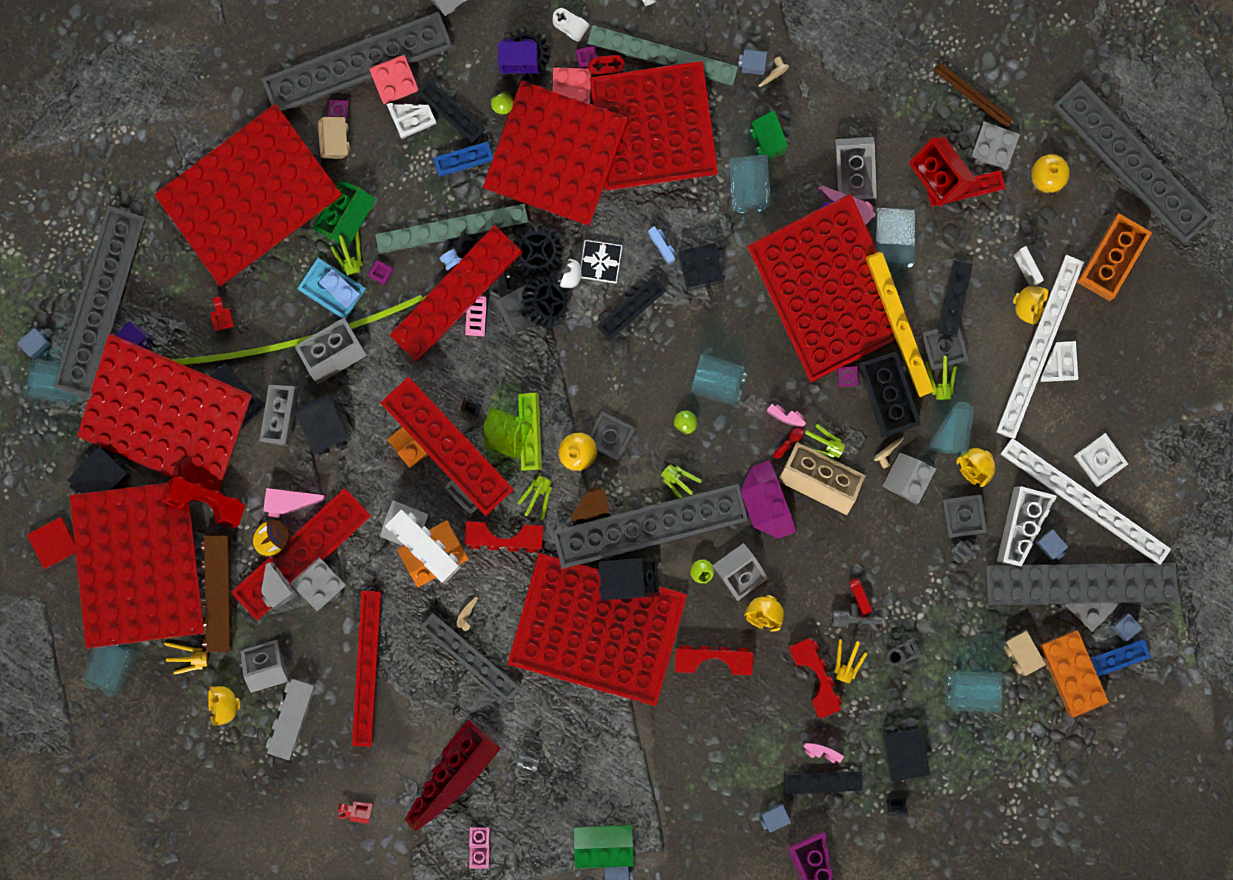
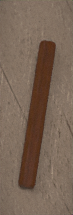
[934,63,1013,127]

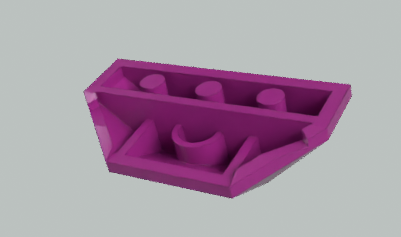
[740,460,796,539]

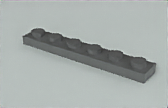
[420,613,520,703]

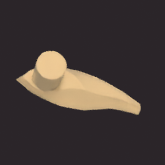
[758,57,789,87]
[874,437,904,469]
[457,597,478,631]

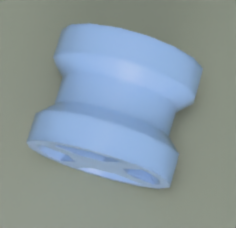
[439,249,462,272]

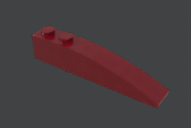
[404,719,501,831]

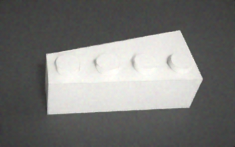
[997,486,1057,566]
[385,509,461,584]

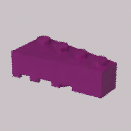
[786,832,833,880]

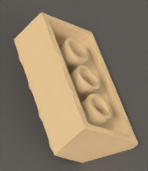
[778,442,866,515]

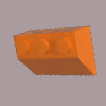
[387,427,428,469]
[396,520,468,587]

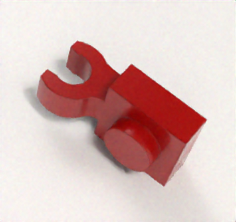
[210,297,234,331]
[338,802,373,824]

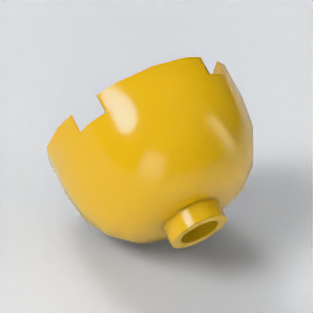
[1031,154,1070,193]
[1013,285,1048,325]
[558,433,597,471]
[957,448,996,487]
[745,595,784,631]
[208,686,240,726]

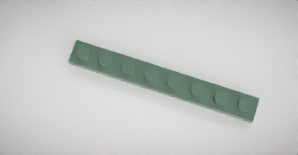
[587,25,738,86]
[375,204,528,254]

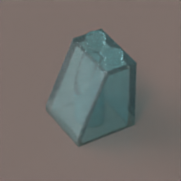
[728,155,771,213]
[690,353,747,406]
[23,359,80,406]
[925,402,974,455]
[81,645,139,698]
[946,671,1002,713]

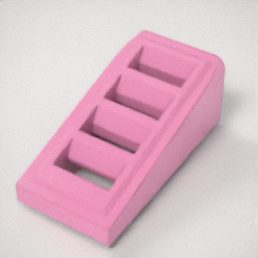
[465,297,487,337]

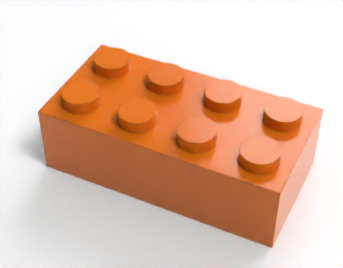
[1077,213,1152,301]
[1038,630,1109,717]

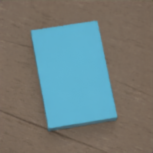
[297,257,366,319]

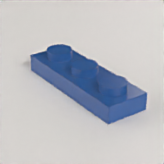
[433,142,493,177]
[1090,639,1151,677]

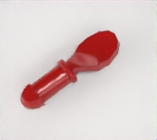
[773,428,805,459]

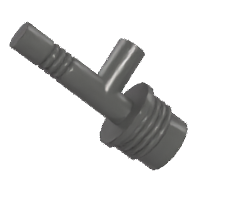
[830,604,882,629]

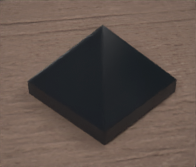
[455,232,476,256]
[460,395,483,417]
[886,799,908,817]

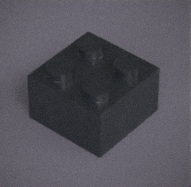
[678,243,724,291]

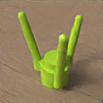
[331,229,363,276]
[925,355,957,400]
[805,424,845,459]
[661,464,702,499]
[517,476,552,521]

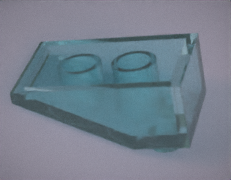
[874,208,915,267]

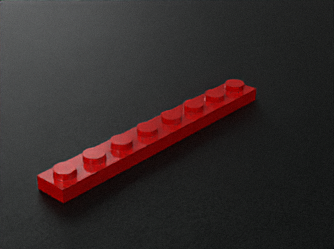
[352,591,381,747]

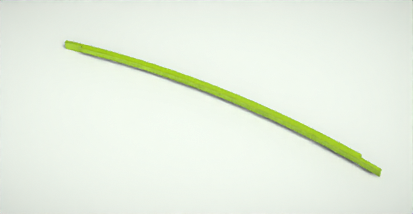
[171,295,427,365]

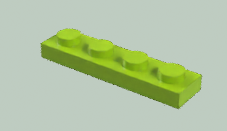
[518,393,542,471]

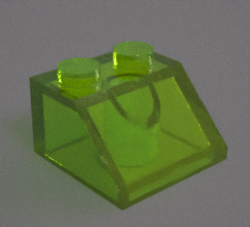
[484,408,532,459]

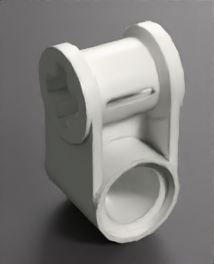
[553,8,590,42]

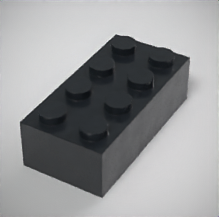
[858,351,921,438]

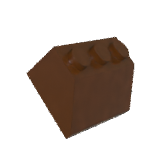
[571,486,610,523]

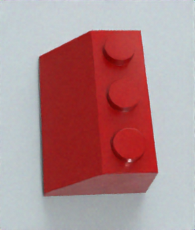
[909,137,977,206]

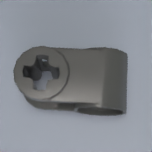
[884,637,923,666]

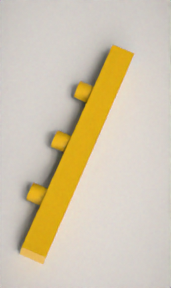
[865,251,934,397]

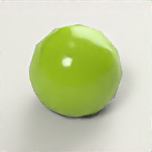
[491,91,514,115]
[674,410,698,434]
[690,560,714,584]

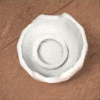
[558,259,582,288]

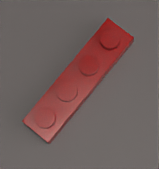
[926,170,1006,207]

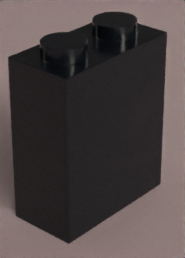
[67,447,131,494]
[882,725,930,781]

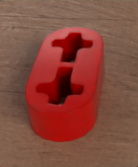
[587,55,624,76]
[849,578,872,615]

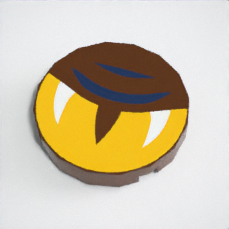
[253,520,291,558]

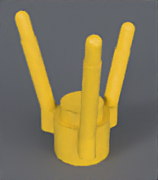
[834,639,867,683]
[164,642,208,674]

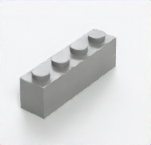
[266,679,316,760]

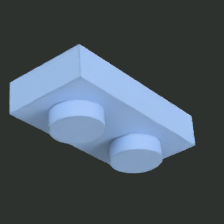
[648,226,676,265]
[319,269,361,309]

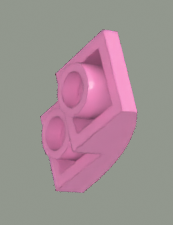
[766,404,806,427]
[802,743,844,763]
[469,827,489,869]

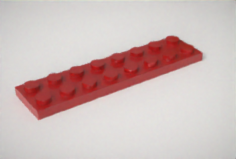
[389,225,523,362]
[380,376,514,516]
[231,488,372,621]

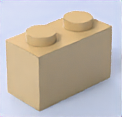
[318,117,350,159]
[1003,631,1046,676]

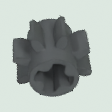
[951,540,975,563]
[517,750,540,775]

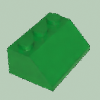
[312,180,376,248]
[574,825,633,869]

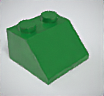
[749,111,788,161]

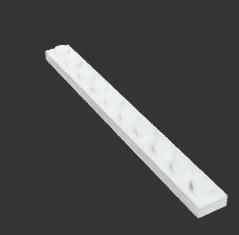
[996,255,1084,439]
[1000,438,1171,565]

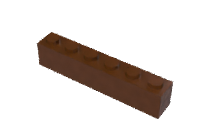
[201,535,232,652]

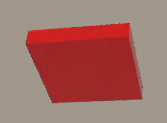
[27,517,76,569]

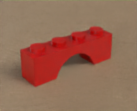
[162,476,246,529]
[465,521,544,553]
[788,638,842,719]
[674,645,753,676]

